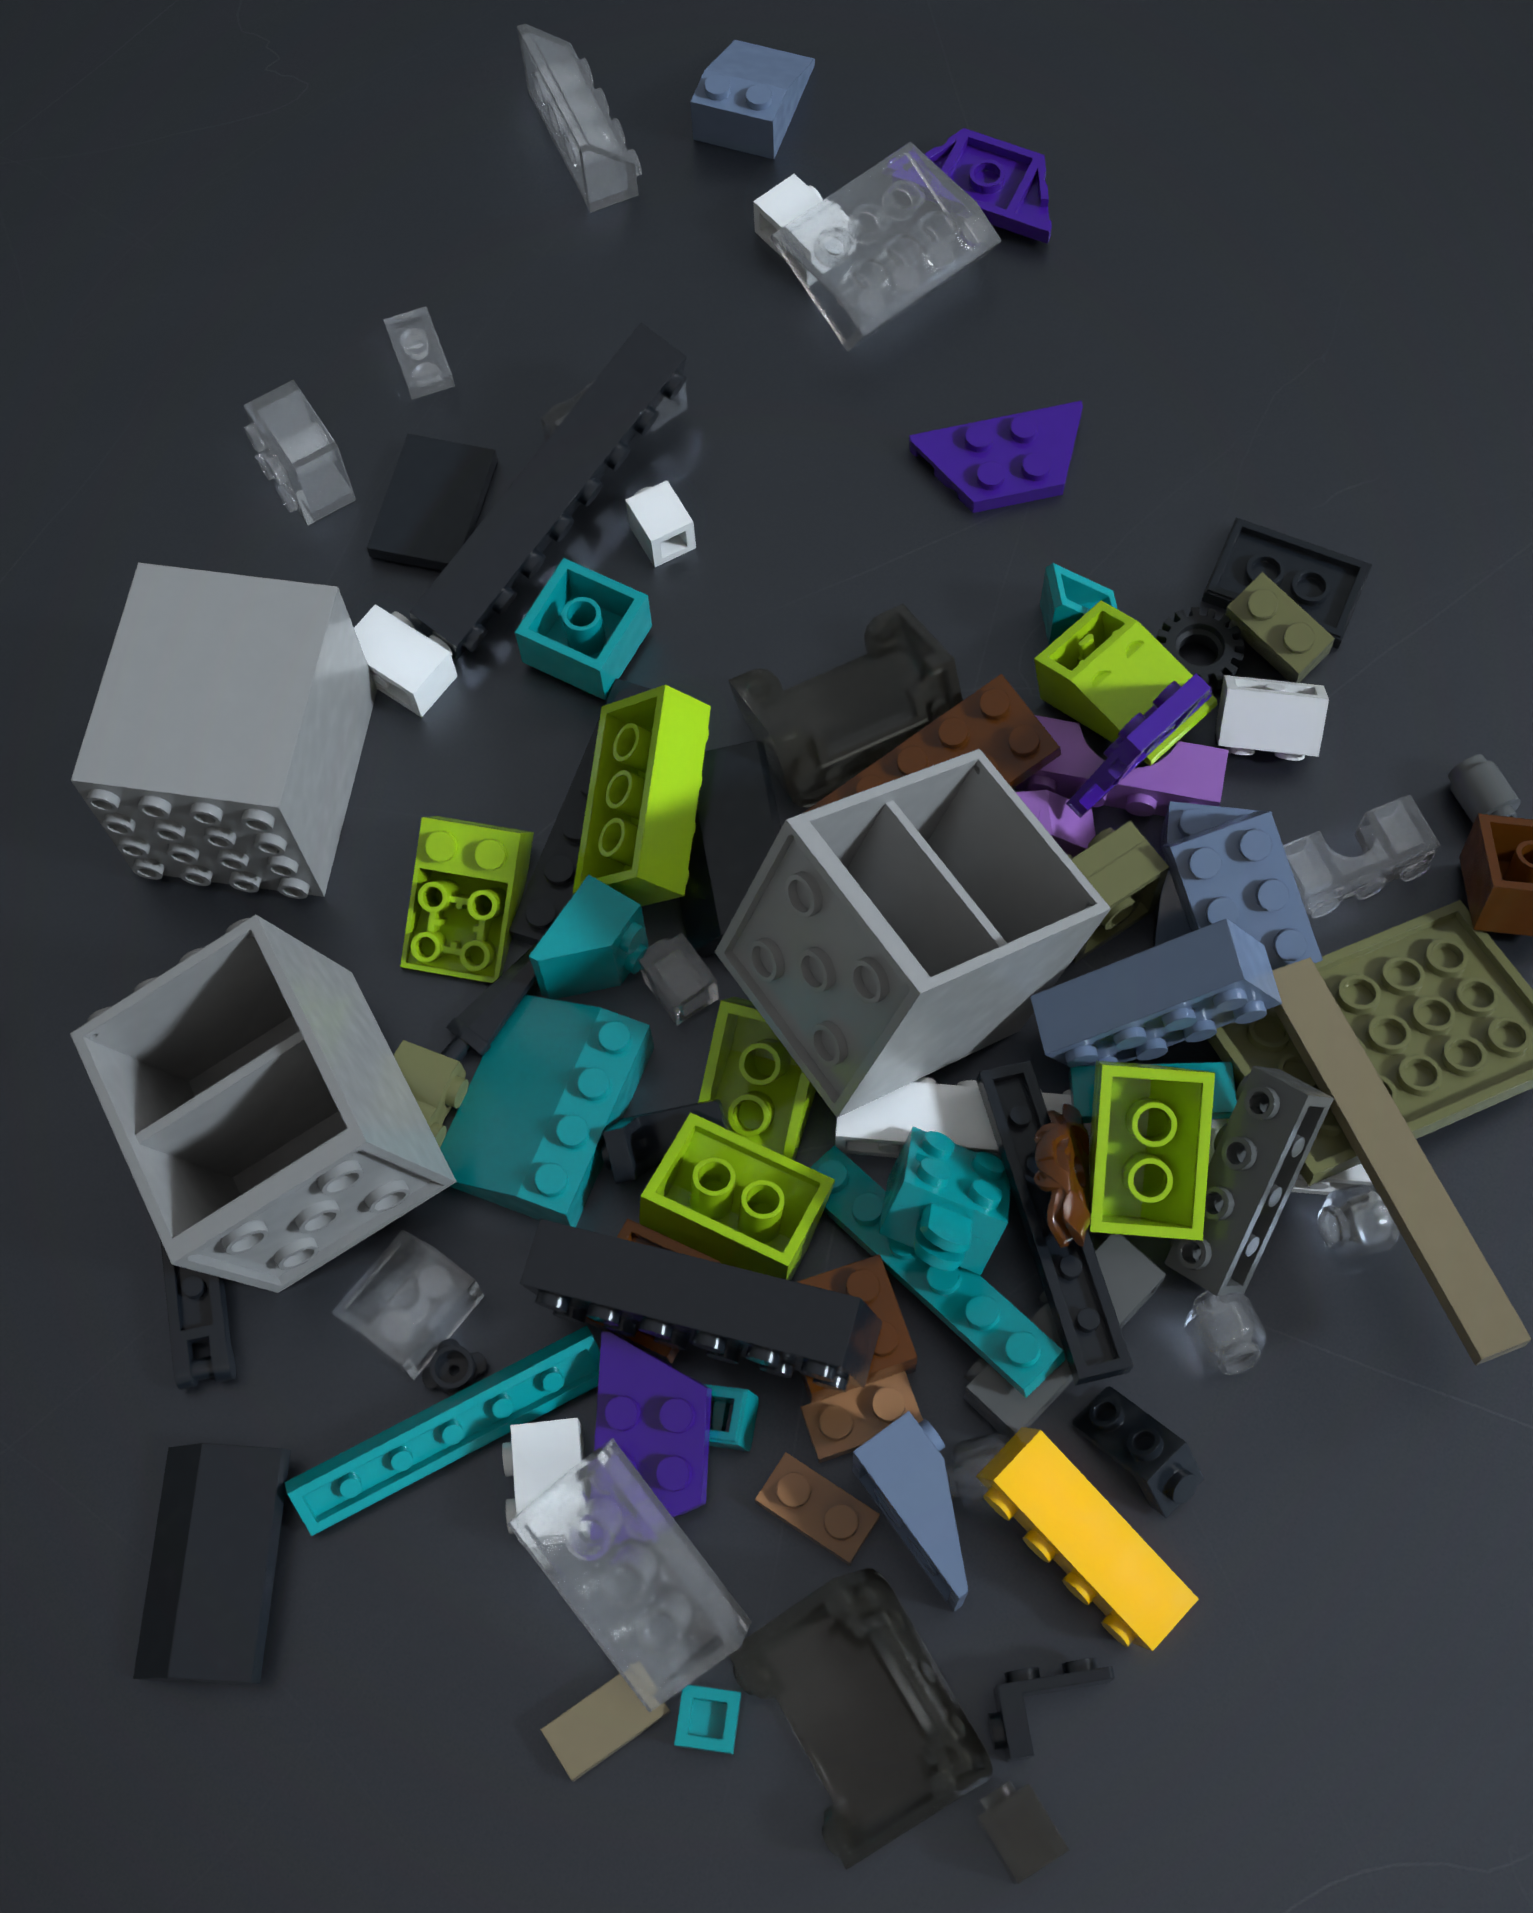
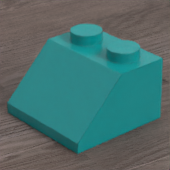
[529,875,650,1000]

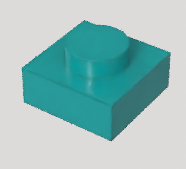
[674,1684,742,1755]

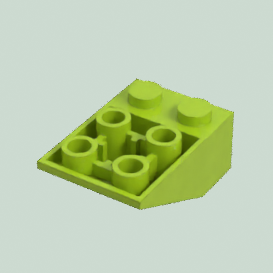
[1034,600,1218,766]
[400,816,534,983]

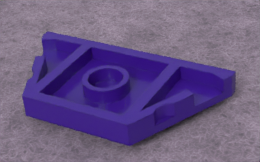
[891,128,1052,244]
[909,401,1083,513]
[1066,673,1212,818]
[588,1332,712,1553]

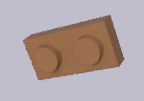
[801,1371,923,1463]
[755,1452,880,1566]

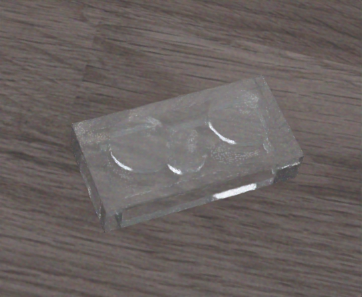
[383,307,455,399]

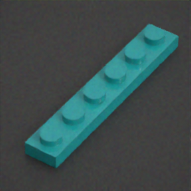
[810,1145,1066,1398]
[284,1325,600,1536]

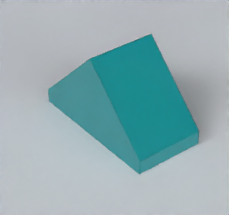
[1040,563,1117,645]

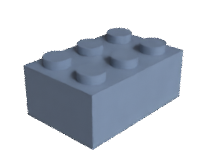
[1161,810,1323,970]

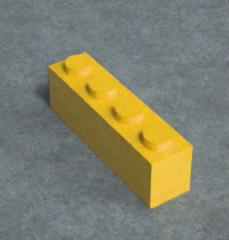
[976,1427,1199,1651]

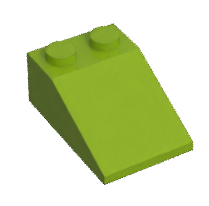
[698,996,816,1161]

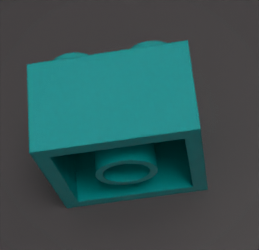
[515,558,652,700]

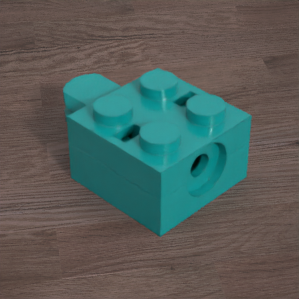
[878,1126,1011,1275]

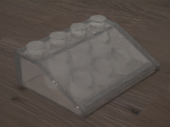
[770,142,1002,352]

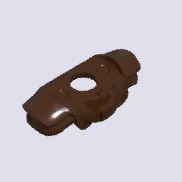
[1034,1104,1091,1248]

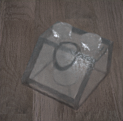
[331,1230,484,1380]

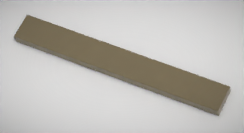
[1272,957,1532,1366]

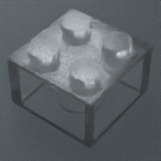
[243,380,356,526]

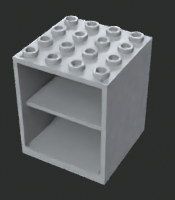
[71,562,377,899]
[715,749,1111,1118]
[70,914,457,1293]

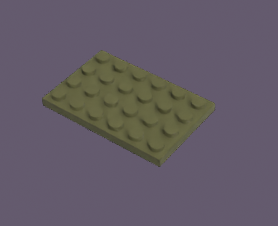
[1207,900,1533,1186]

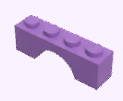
[1016,715,1229,816]

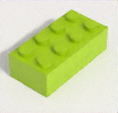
[573,685,711,906]

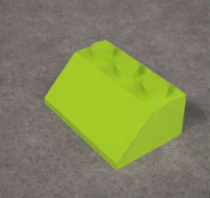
[1088,1060,1215,1241]
[639,1112,835,1281]

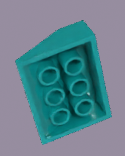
[440,995,654,1227]

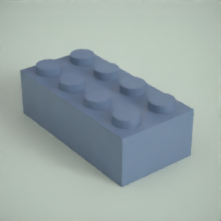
[1030,918,1282,1068]

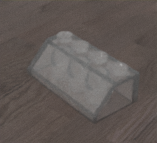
[517,24,642,213]
[508,1438,752,1713]

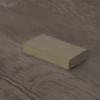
[540,1661,671,1782]

